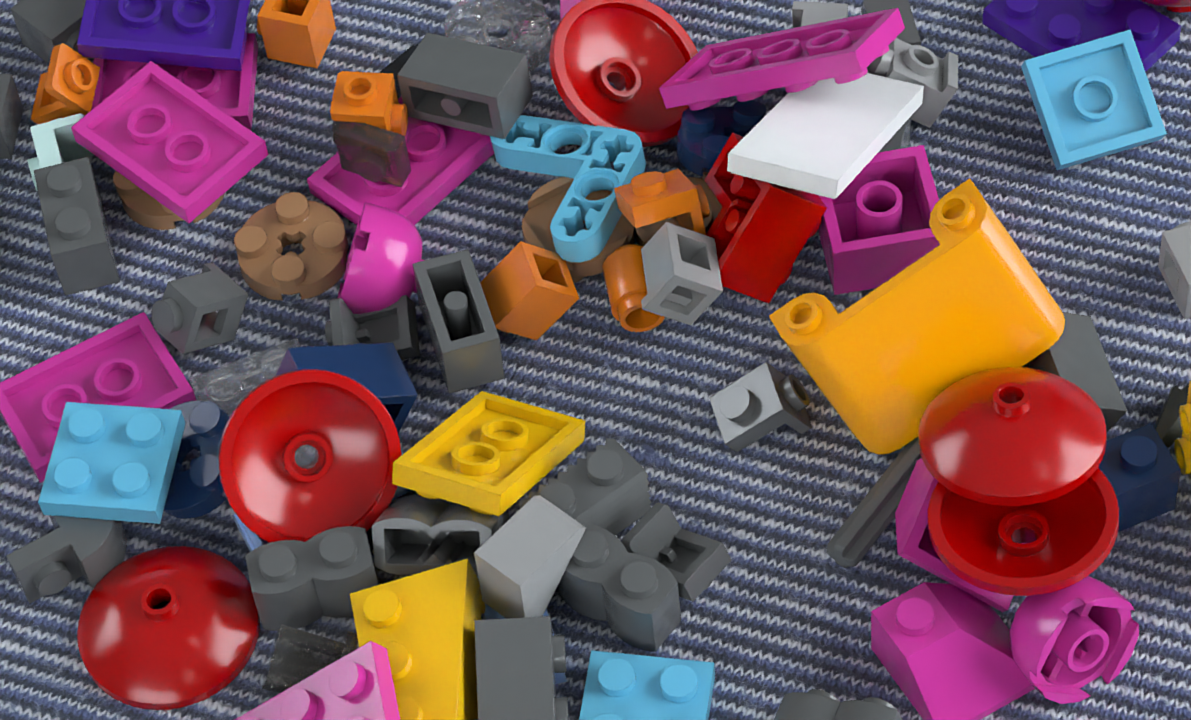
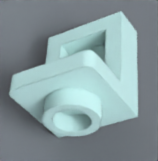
[27,113,94,191]

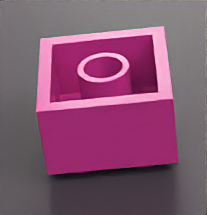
[818,145,940,295]

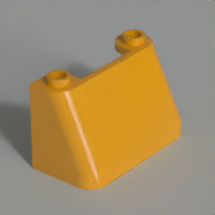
[769,178,1065,455]

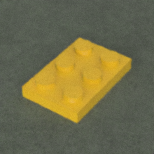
[392,391,585,516]

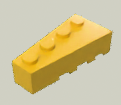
[350,558,485,720]

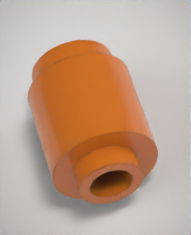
[602,244,665,332]

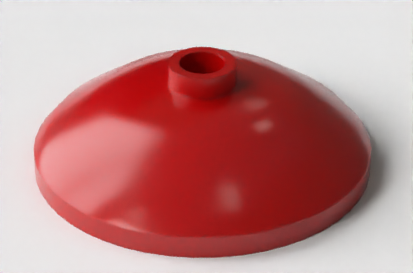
[549,0,698,147]
[919,367,1106,506]
[219,369,402,543]
[928,468,1119,596]
[77,546,260,710]

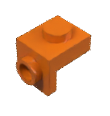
[30,43,100,124]
[330,71,408,159]
[614,169,710,235]

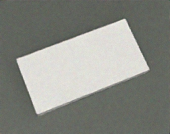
[727,73,924,199]

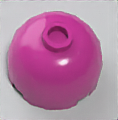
[337,202,424,314]
[1010,576,1139,704]

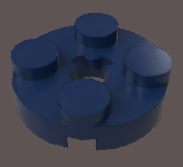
[677,100,767,177]
[163,400,230,519]

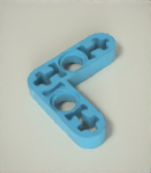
[490,115,646,263]

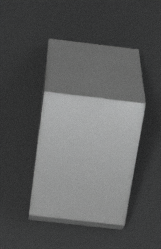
[474,495,586,618]

